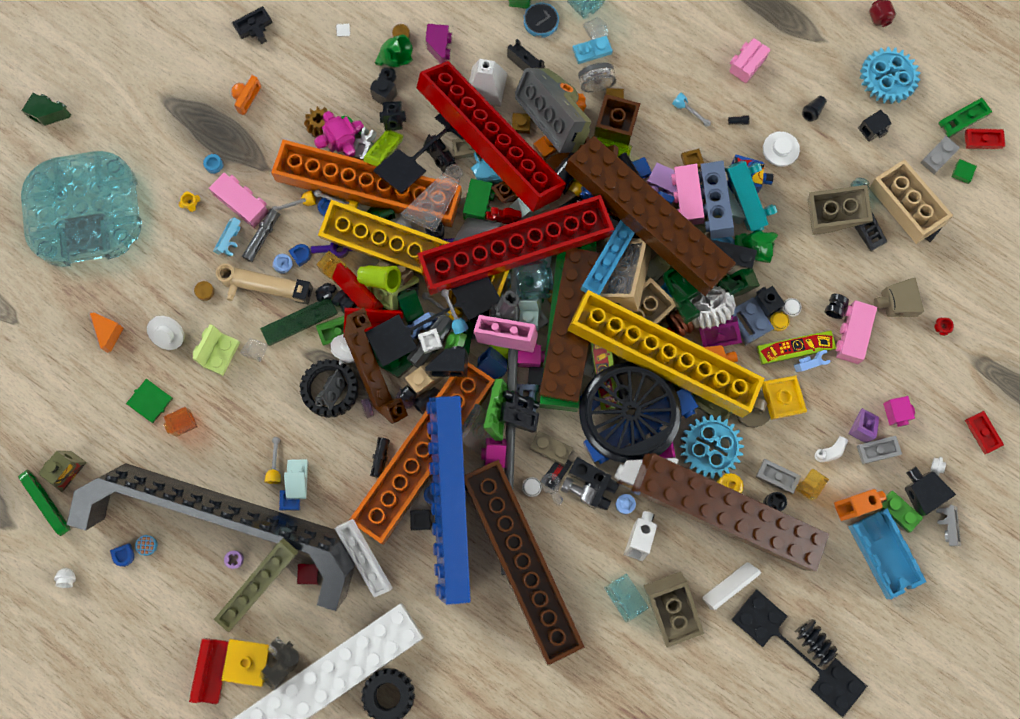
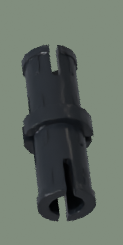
[370,437,390,478]

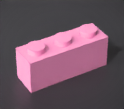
[671,164,704,225]
[209,173,268,228]
[835,300,877,364]
[474,315,538,353]

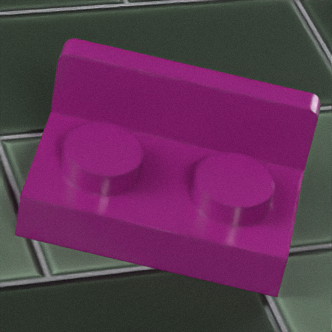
[699,315,742,347]

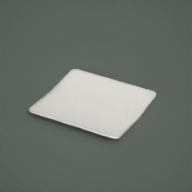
[336,24,350,36]

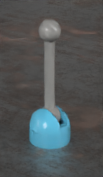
[672,93,711,127]
[441,289,468,334]

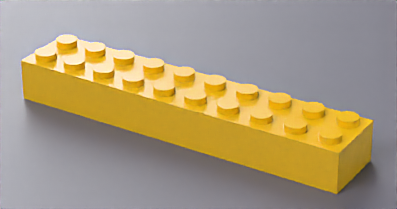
[318,200,510,297]
[567,290,765,418]

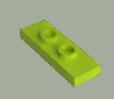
[363,130,403,167]

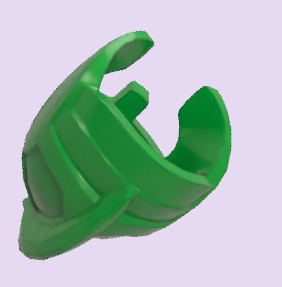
[375,34,413,68]
[734,230,778,263]

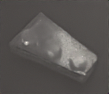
[400,173,460,232]

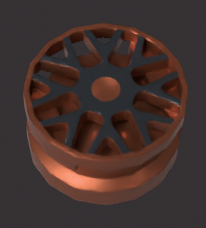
[666,310,694,337]

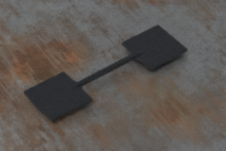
[373,113,464,194]
[365,277,500,367]
[731,589,868,718]

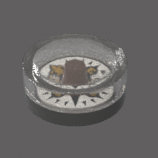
[578,63,617,93]

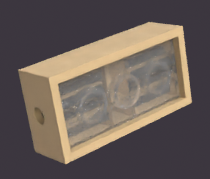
[600,238,651,312]

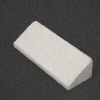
[703,562,761,610]

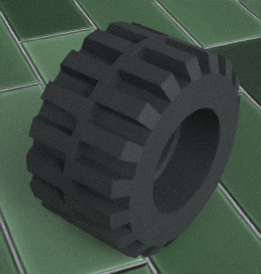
[361,668,415,719]

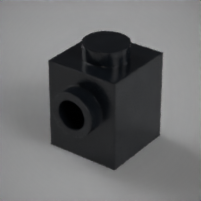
[370,75,397,105]
[858,110,892,142]
[755,286,785,317]

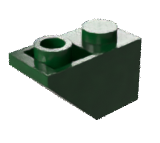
[21,93,71,126]
[397,289,424,325]

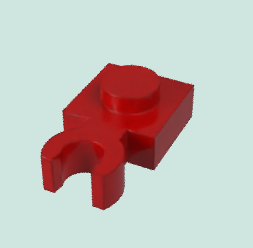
[486,207,522,224]

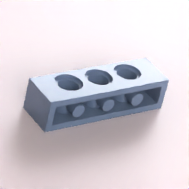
[698,160,734,239]

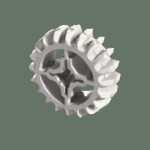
[690,286,736,329]

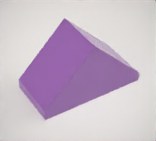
[848,408,879,443]

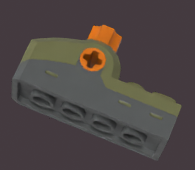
[515,68,592,153]

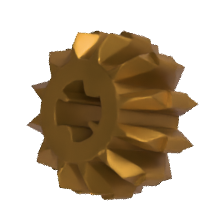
[304,106,331,138]

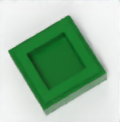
[951,159,977,184]

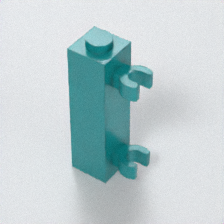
[725,161,778,232]

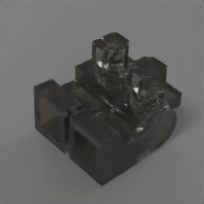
[260,637,299,691]

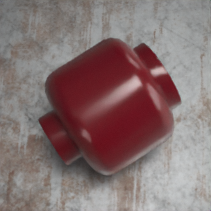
[869,0,896,27]

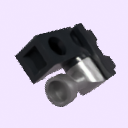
[560,457,620,511]

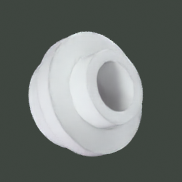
[931,457,946,476]

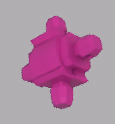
[314,111,364,157]

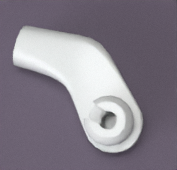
[815,436,848,463]

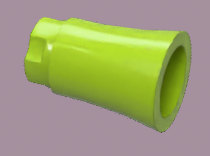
[357,265,401,293]

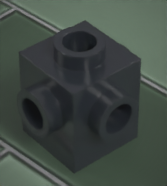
[380,101,406,131]

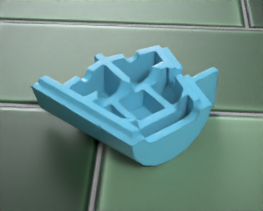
[471,153,503,185]

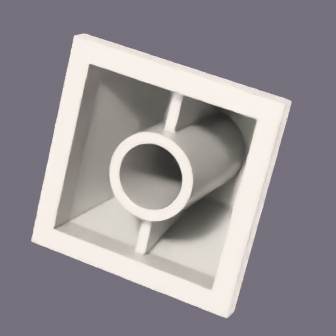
[469,59,507,107]

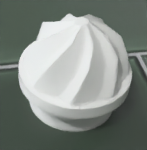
[54,568,76,588]

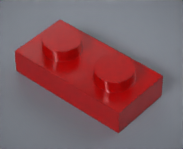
[965,129,1005,149]
[964,411,1004,455]

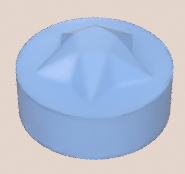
[273,254,293,274]
[615,494,636,514]

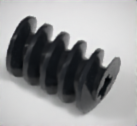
[795,619,838,667]

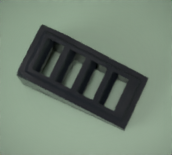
[854,213,887,251]

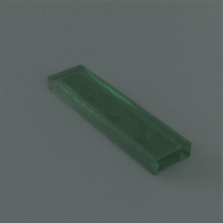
[260,299,338,346]

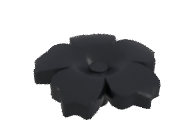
[315,283,337,302]

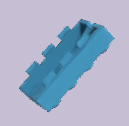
[848,508,927,600]

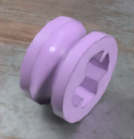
[224,551,244,569]

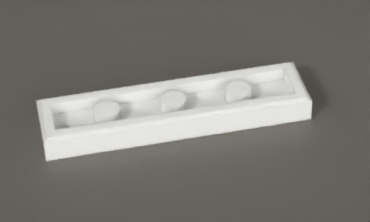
[335,519,392,598]

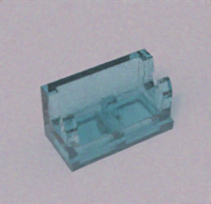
[604,573,649,622]

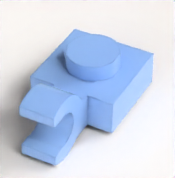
[406,312,438,340]
[794,350,831,372]

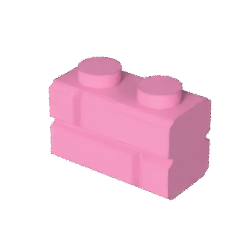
[730,38,770,83]

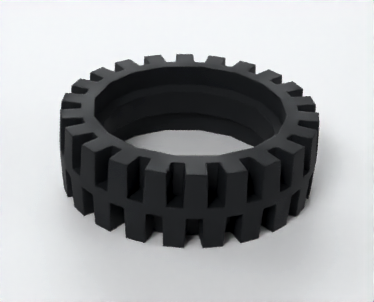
[300,359,359,418]

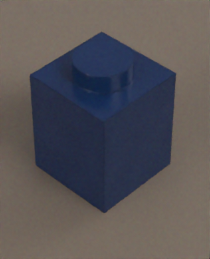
[477,346,508,379]

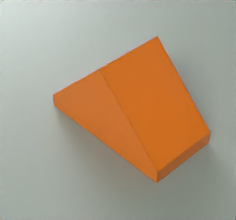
[90,312,124,353]

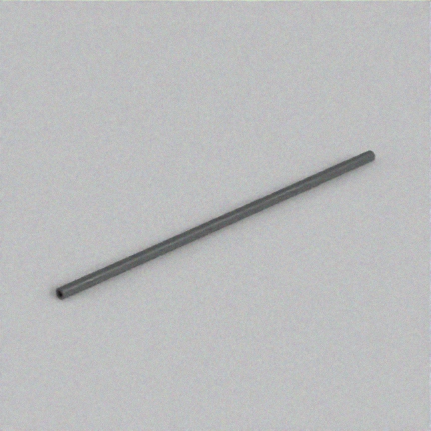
[501,266,521,575]

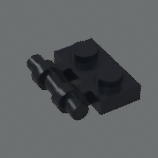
[499,390,540,433]

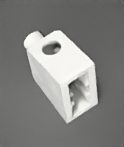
[624,511,657,562]

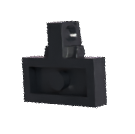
[232,6,273,44]

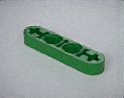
[18,469,70,536]

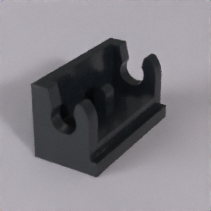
[507,39,545,71]

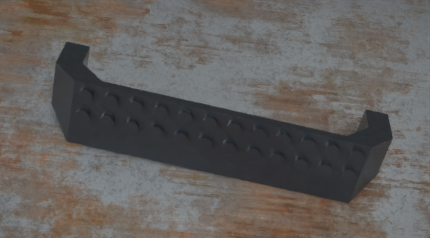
[67,463,355,611]

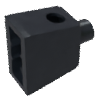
[905,466,956,516]

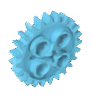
[860,47,920,104]
[679,415,744,479]

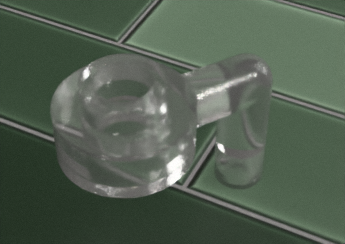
[541,473,563,506]

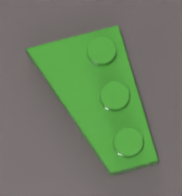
[483,379,507,441]

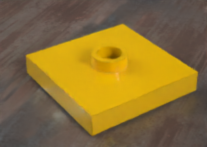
[761,375,807,420]
[222,639,271,687]

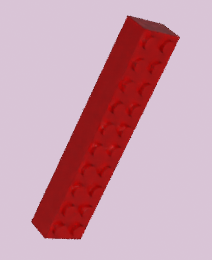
[416,61,566,212]
[418,195,614,295]

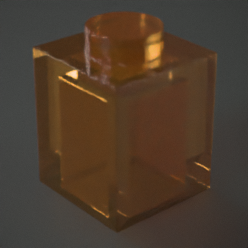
[163,407,198,437]

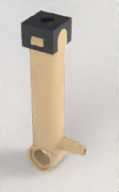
[216,264,313,305]

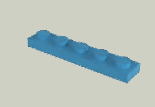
[580,220,635,295]

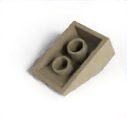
[808,185,873,235]
[643,571,704,647]

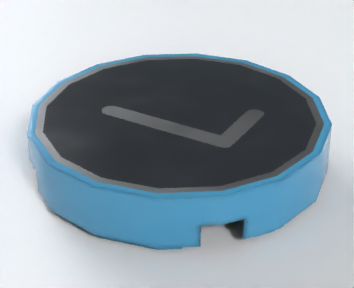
[524,3,559,37]

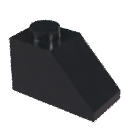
[425,346,468,377]

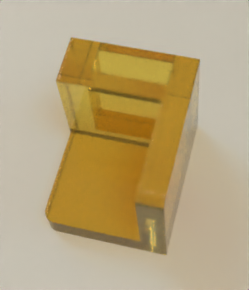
[316,251,347,283]
[795,469,829,501]

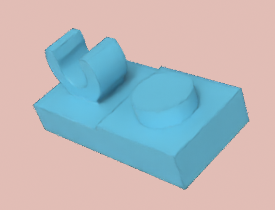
[573,35,612,64]
[213,217,241,256]

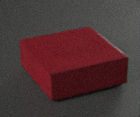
[297,564,319,585]

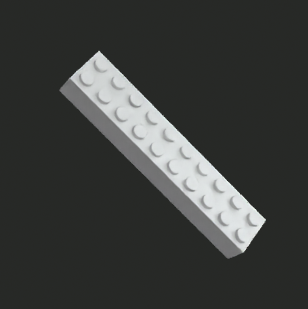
[233,604,424,719]

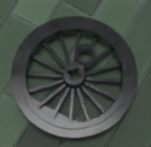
[579,362,681,463]

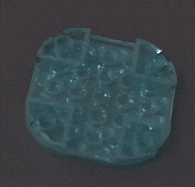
[21,151,142,267]

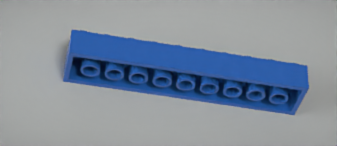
[426,396,471,605]

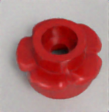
[934,317,954,336]

